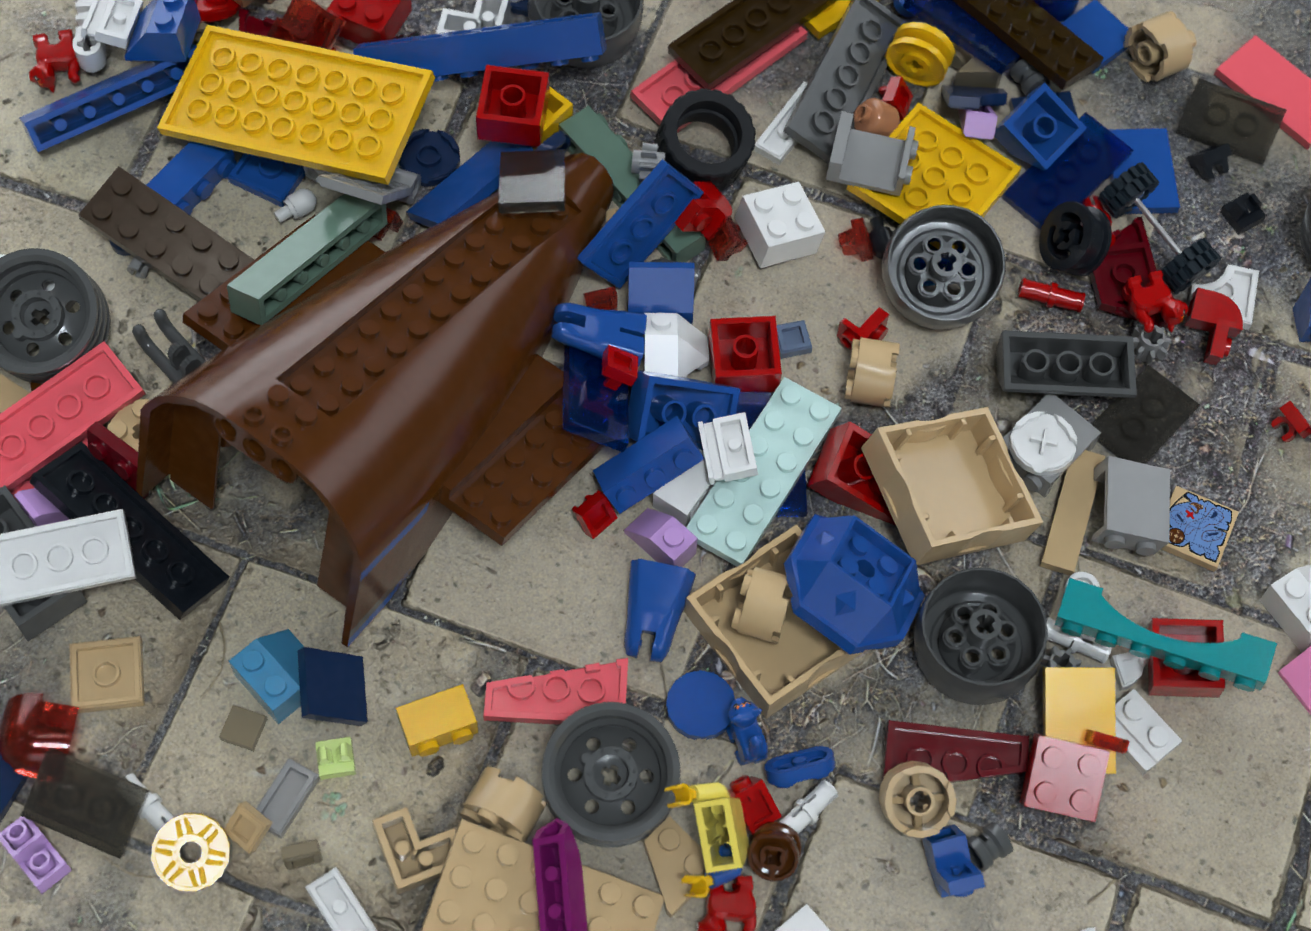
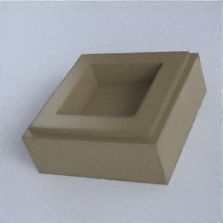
[219,705,267,752]
[280,839,323,870]

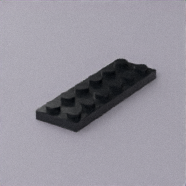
[29,442,230,620]

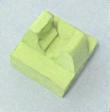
[315,736,356,780]

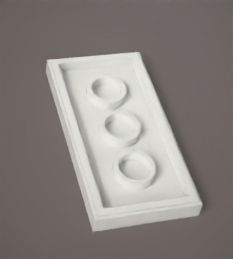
[0,509,137,607]

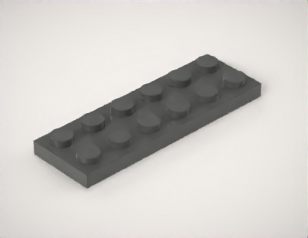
[783,0,906,164]

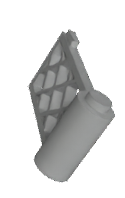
[316,167,421,205]

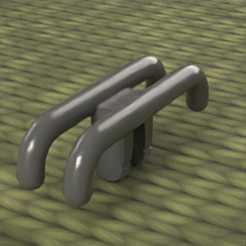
[132,309,206,384]

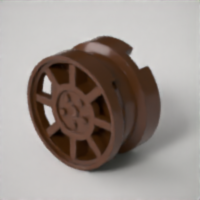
[748,822,802,881]

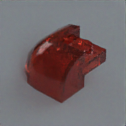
[266,0,347,50]
[0,693,79,782]

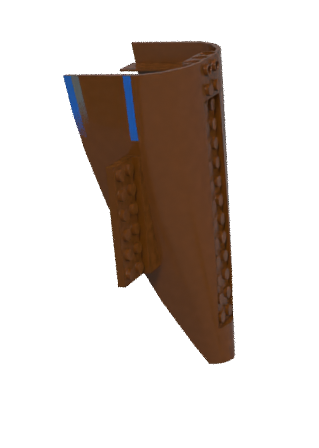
[136,153,623,648]

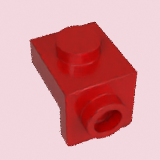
[837,307,889,350]

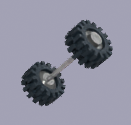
[1097,162,1221,294]

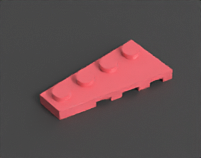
[483,658,628,725]

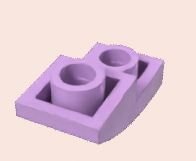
[0,813,72,894]

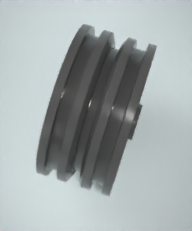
[0,248,111,384]
[542,702,681,848]

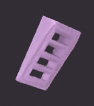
[958,106,998,139]

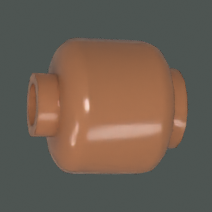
[854,98,900,137]

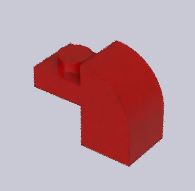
[675,181,732,240]
[1184,288,1243,365]

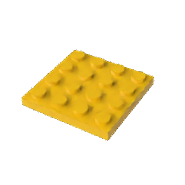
[847,102,1022,250]

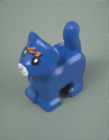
[726,698,768,766]

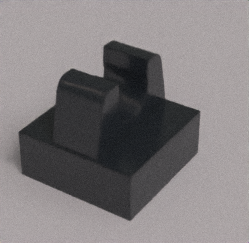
[1187,143,1232,180]
[1220,192,1267,235]

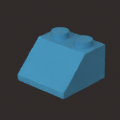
[229,629,304,724]

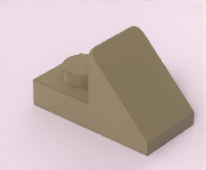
[950,32,1004,88]

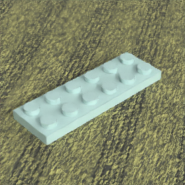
[686,377,842,567]

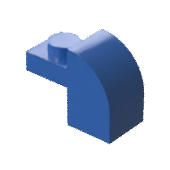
[922,824,985,898]

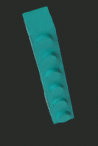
[1055,578,1277,692]

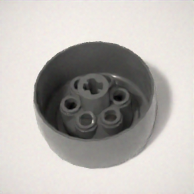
[528,0,644,68]
[882,205,1006,330]
[913,568,1048,705]

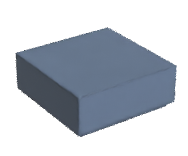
[777,320,812,359]

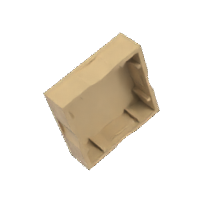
[861,407,1043,565]
[684,524,866,719]

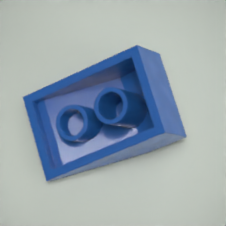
[623,370,741,450]

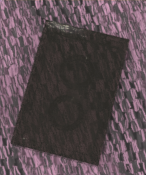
[1175,78,1286,165]
[498,150,565,214]
[1092,365,1200,464]
[21,748,150,859]

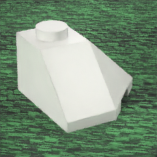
[644,313,709,378]

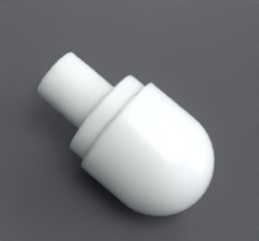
[273,189,317,223]

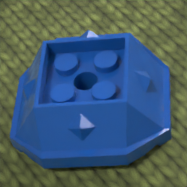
[784,514,925,654]

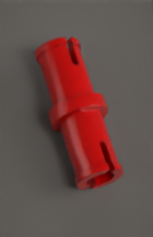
[1017,278,1086,313]

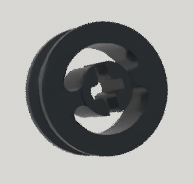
[1039,201,1112,276]

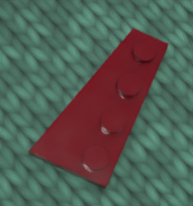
[882,720,1029,783]

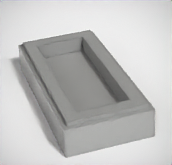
[256,758,320,839]

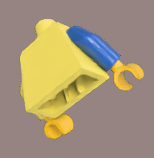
[664,782,749,898]

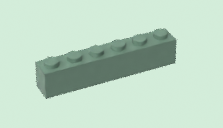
[559,105,706,262]
[227,194,387,325]

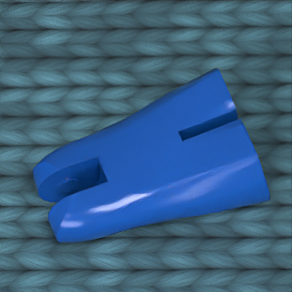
[551,303,647,367]
[624,559,696,663]

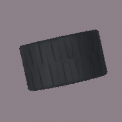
[654,88,756,191]

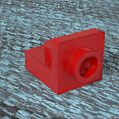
[728,775,782,835]

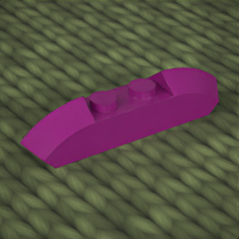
[532,818,588,931]

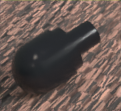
[869,217,893,259]

